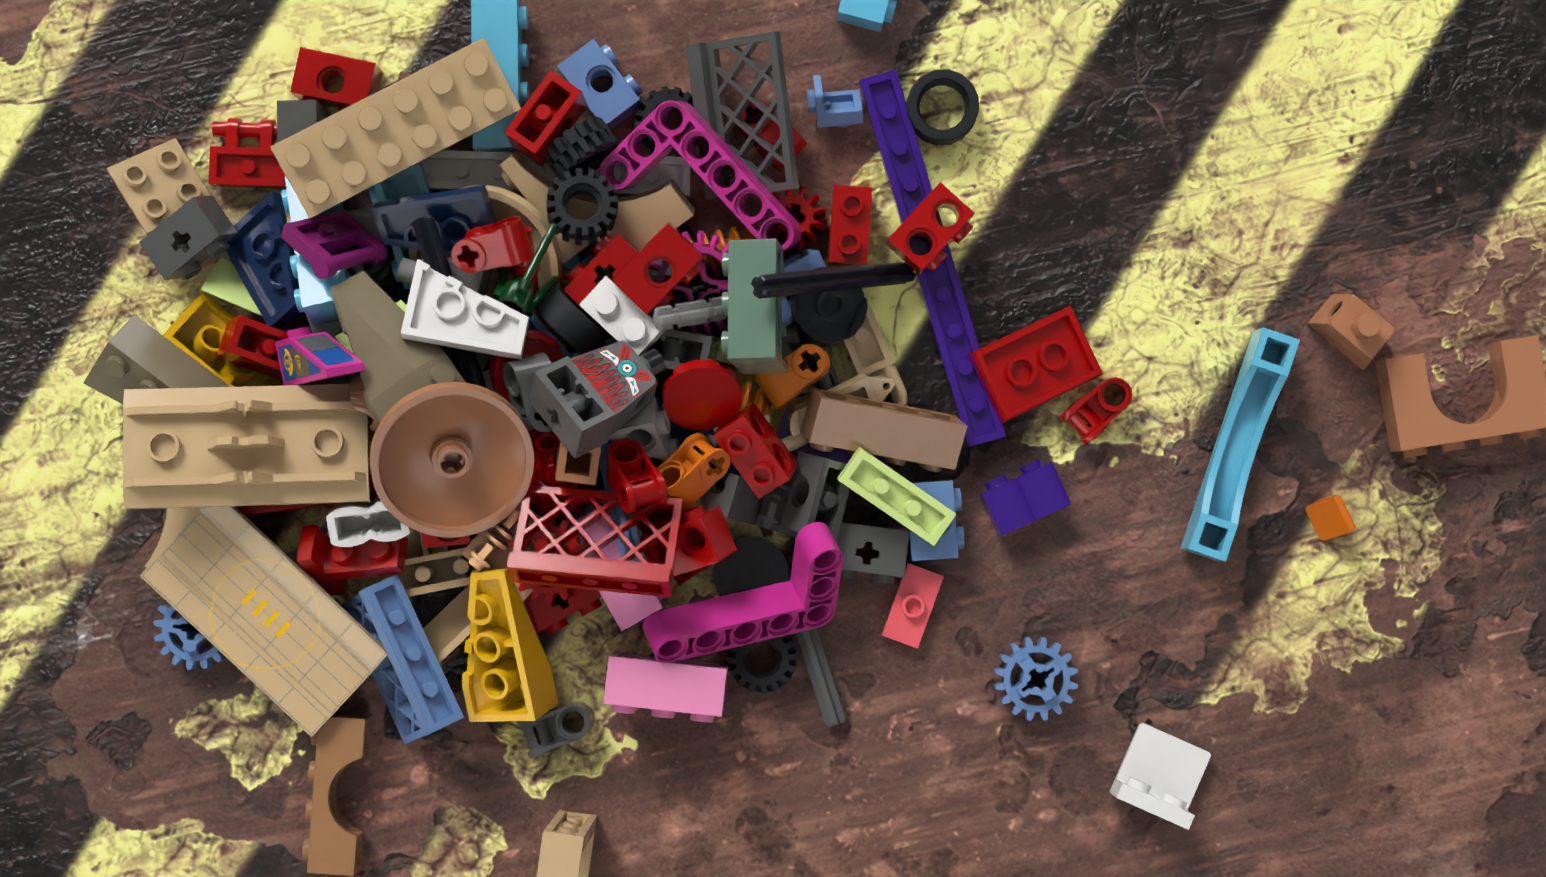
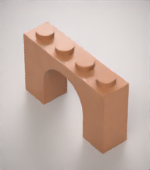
[1375,335,1546,458]

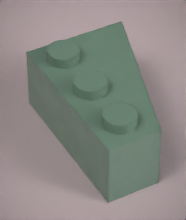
[721,238,788,374]

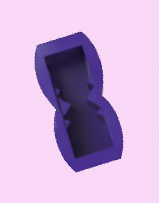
[979,459,1071,536]

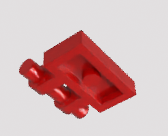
[208,118,287,189]

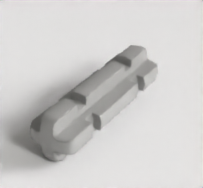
[652,296,727,331]

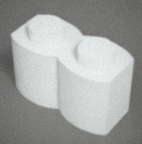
[326,497,412,547]

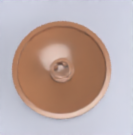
[370,382,534,538]

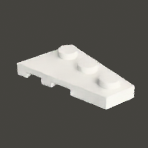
[401,259,529,360]

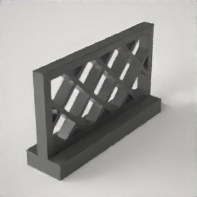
[686,32,799,200]

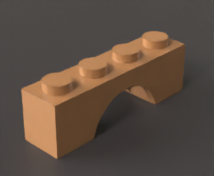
[302,713,372,876]

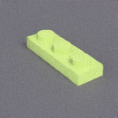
[837,447,956,546]

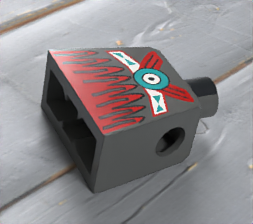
[570,341,666,436]

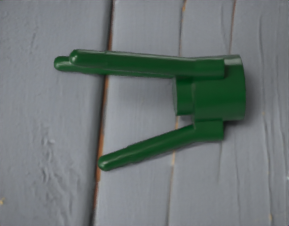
[492,223,559,317]

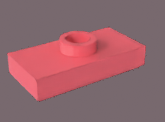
[881,563,944,649]

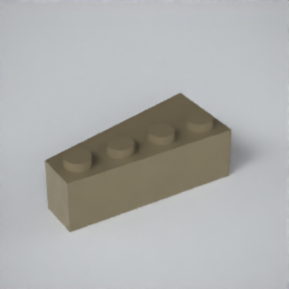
[83,314,230,404]

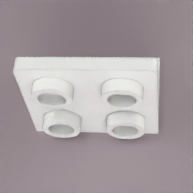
[1110,723,1211,830]

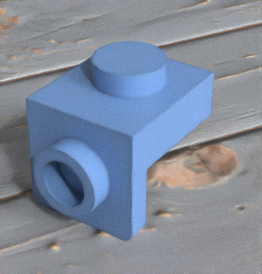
[806,75,863,128]

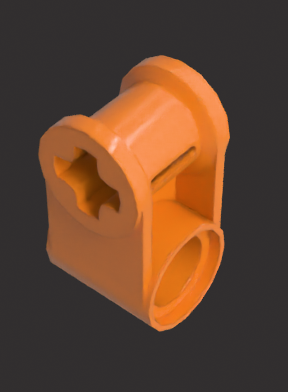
[754,344,830,411]
[657,433,730,511]

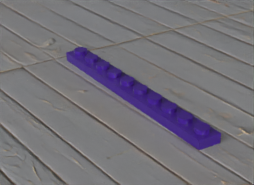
[859,69,1006,447]

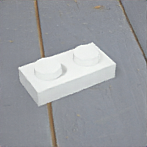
[579,276,665,356]

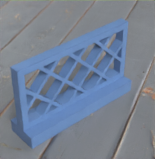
[341,574,464,744]

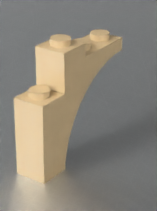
[500,150,695,265]

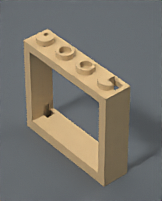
[537,810,597,877]

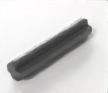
[796,628,847,727]

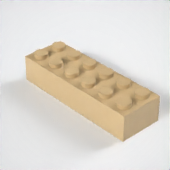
[270,38,521,219]

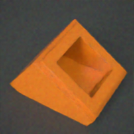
[1305,495,1356,541]

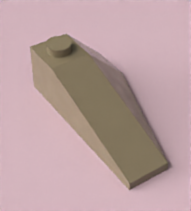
[330,271,466,424]

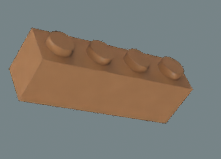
[800,388,967,472]

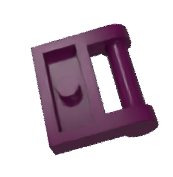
[281,209,387,279]

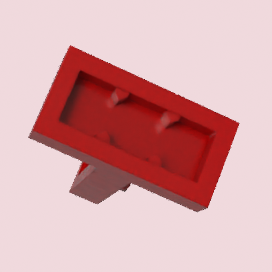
[296,524,408,596]

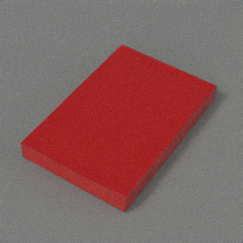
[968,305,1104,424]

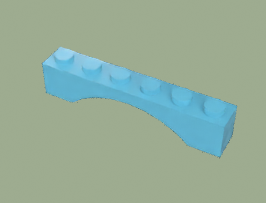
[1180,327,1300,562]

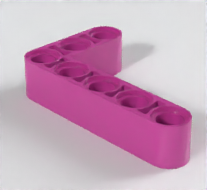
[599,100,801,251]
[642,522,843,663]

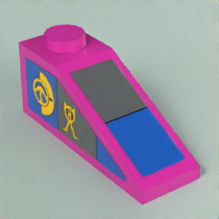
[275,327,365,385]

